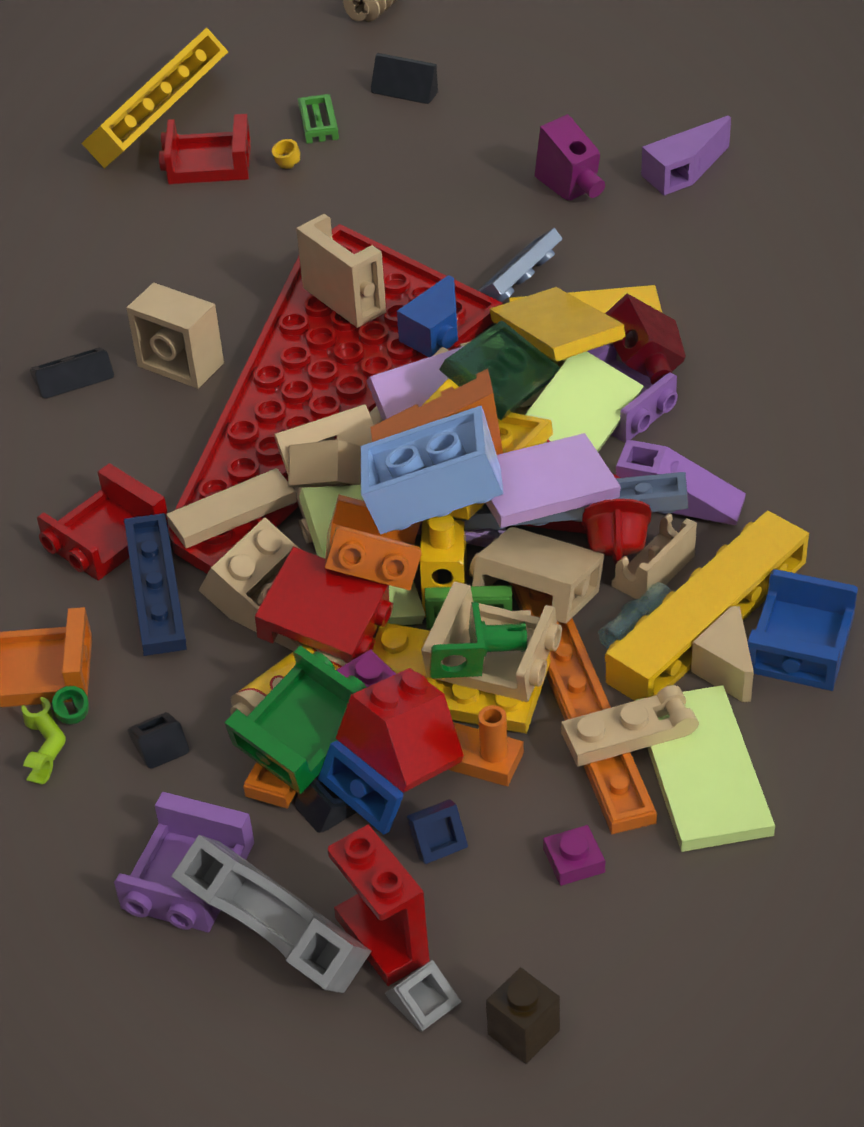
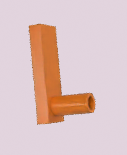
[448,705,524,787]

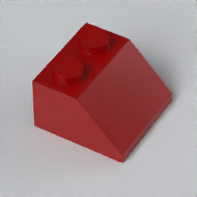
[335,668,464,793]

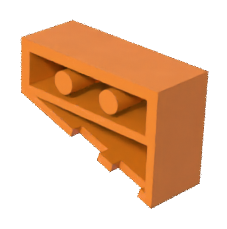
[370,368,503,455]

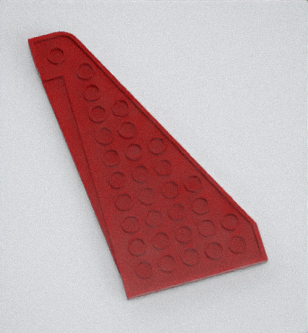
[168,224,503,574]

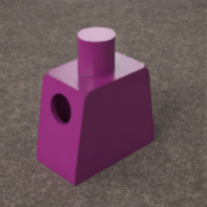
[534,114,605,200]

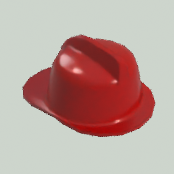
[582,499,652,566]

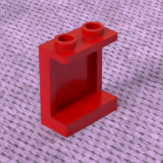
[159,114,251,184]
[37,463,168,581]
[255,546,393,663]
[328,824,430,986]

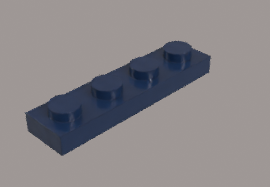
[124,513,187,656]

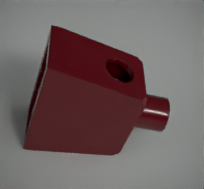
[605,293,686,385]

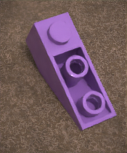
[641,116,731,195]
[616,439,746,525]

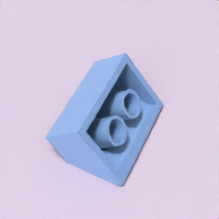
[361,406,504,535]

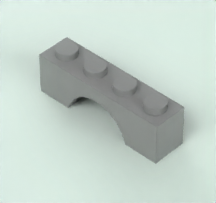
[171,835,371,993]

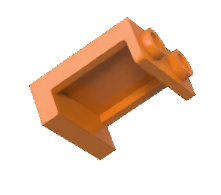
[325,494,422,590]
[0,607,92,707]

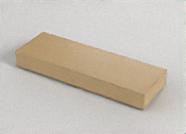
[166,468,297,548]

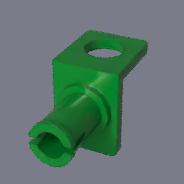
[429,602,527,678]

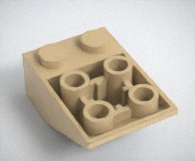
[198,517,303,651]

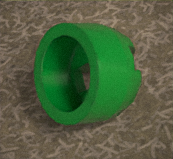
[52,686,89,725]

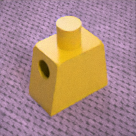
[420,514,467,618]

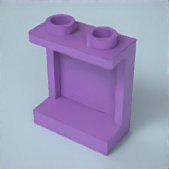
[554,343,678,443]
[114,792,254,933]

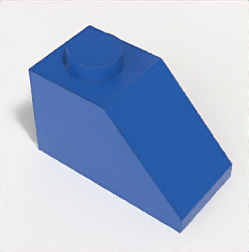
[397,275,458,357]
[318,740,403,835]

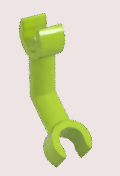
[21,697,66,784]

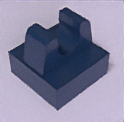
[407,799,468,864]

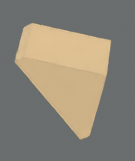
[288,440,361,487]
[691,606,754,702]

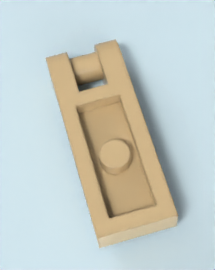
[561,685,699,767]

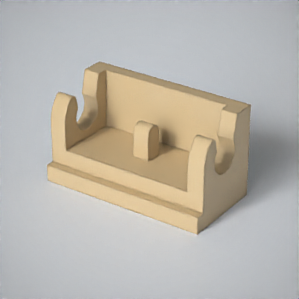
[612,513,697,605]

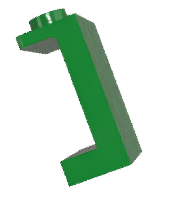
[224,646,367,794]

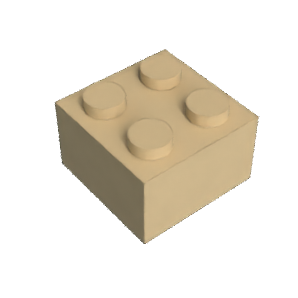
[126,282,224,389]

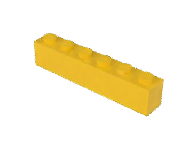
[81,27,228,169]
[605,510,809,701]

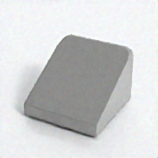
[385,960,461,1032]

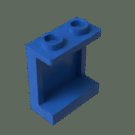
[748,569,858,691]

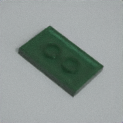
[439,321,560,420]

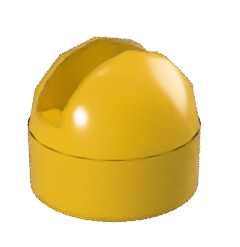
[272,139,300,169]

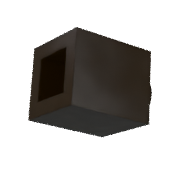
[486,967,560,1064]

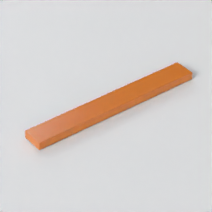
[508,582,657,834]

